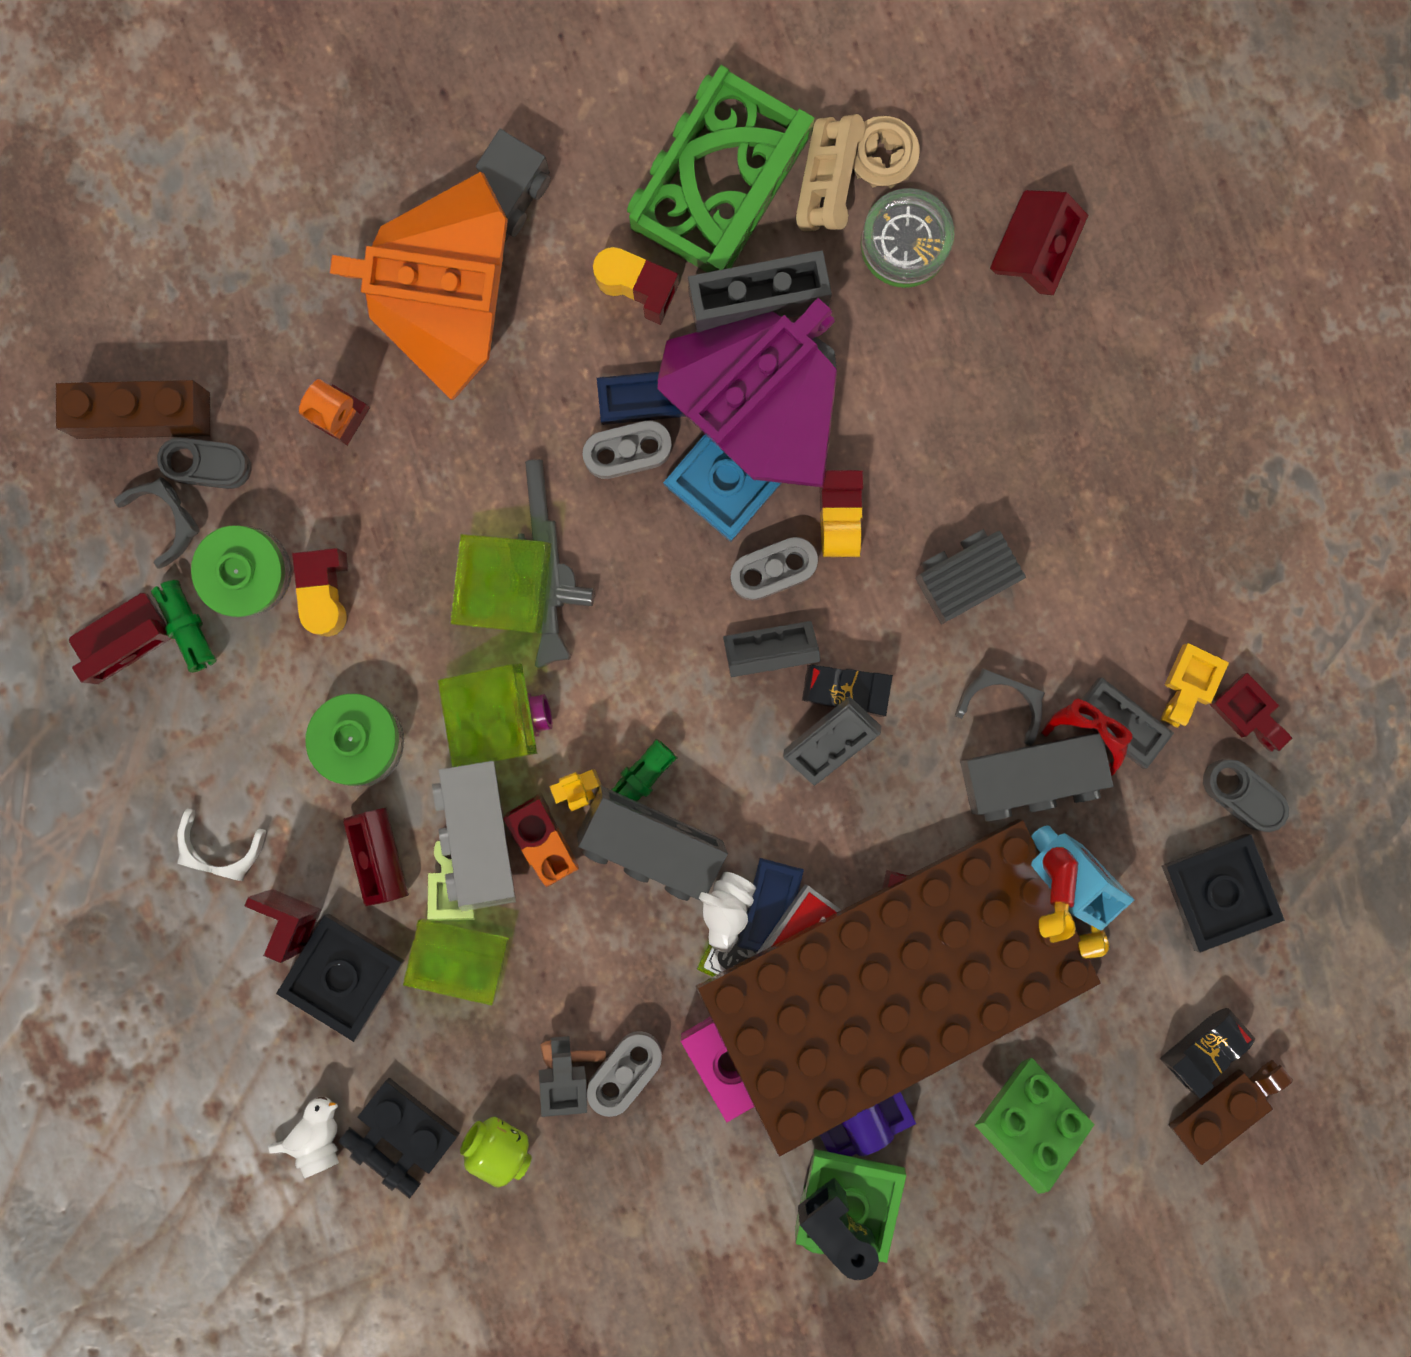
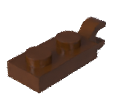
[1168,1060,1293,1166]

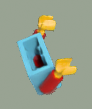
[1031,825,1135,959]

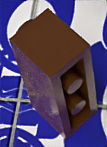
[56,380,210,439]

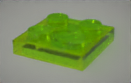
[451,534,551,634]
[438,663,538,767]

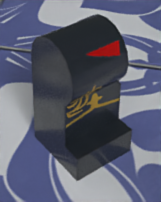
[802,665,893,717]
[1159,1008,1255,1099]
[798,1178,879,1280]

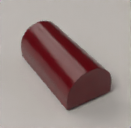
[343,807,409,906]

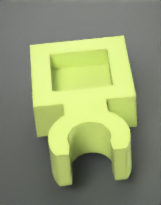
[427,841,475,921]

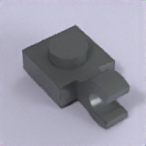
[539,1036,587,1117]

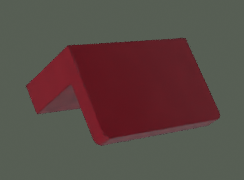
[990,190,1089,296]
[69,593,172,684]
[244,889,322,963]

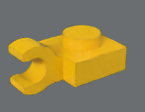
[1161,643,1229,728]
[549,769,602,811]

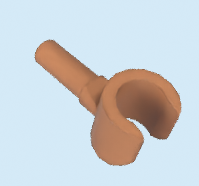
[541,1040,606,1069]

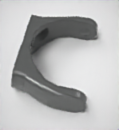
[114,477,200,569]
[955,668,1045,746]

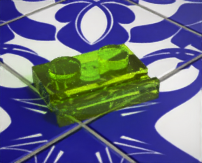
[403,919,509,1006]

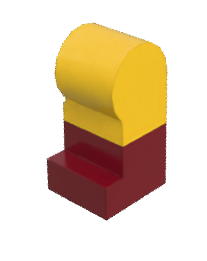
[593,247,679,325]
[819,470,863,557]
[292,548,348,637]

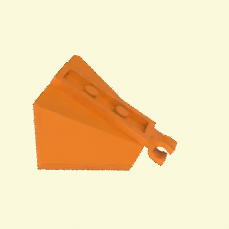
[330,172,508,400]

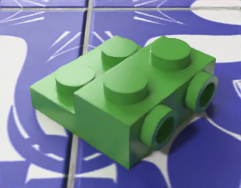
[795,1149,906,1263]

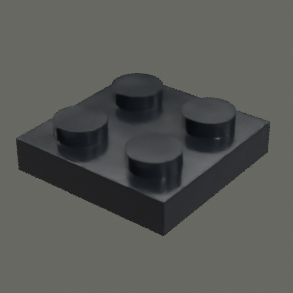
[1161,834,1285,953]
[276,913,405,1042]

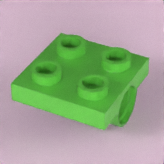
[975,1058,1095,1194]

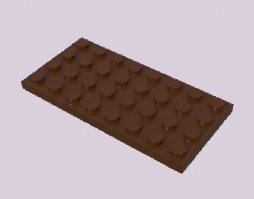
[696,819,1101,1157]

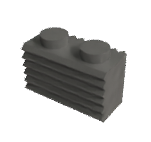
[915,529,1026,625]

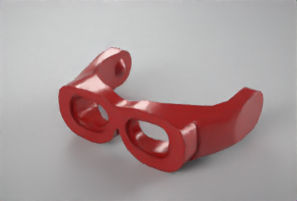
[1041,699,1133,776]

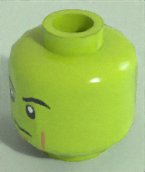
[460,1117,532,1188]

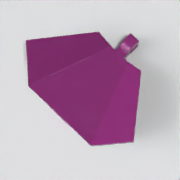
[658,298,837,487]

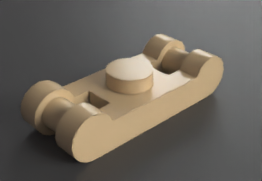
[796,114,865,232]

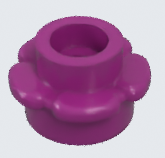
[517,693,553,737]

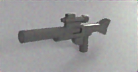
[511,459,595,668]

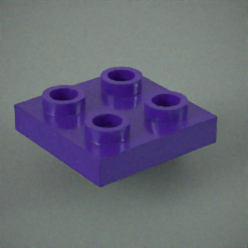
[820,1092,916,1156]

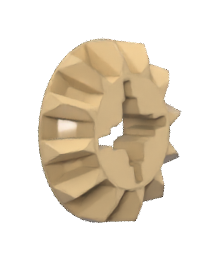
[853,116,920,188]

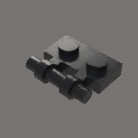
[338,1078,460,1199]

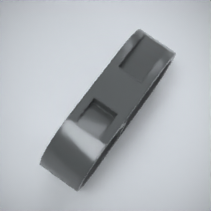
[157,438,251,489]
[1203,759,1289,832]

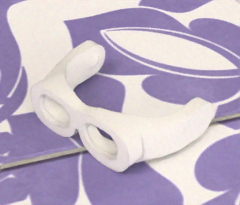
[177,808,266,881]

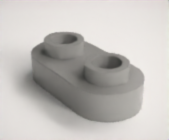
[583,421,672,479]
[730,537,818,601]
[587,1031,662,1117]

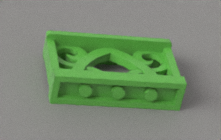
[627,65,815,272]

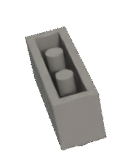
[432,761,516,912]

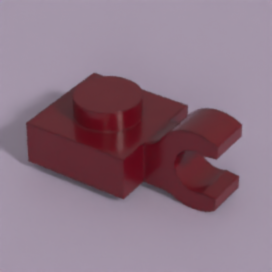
[1210,673,1293,752]

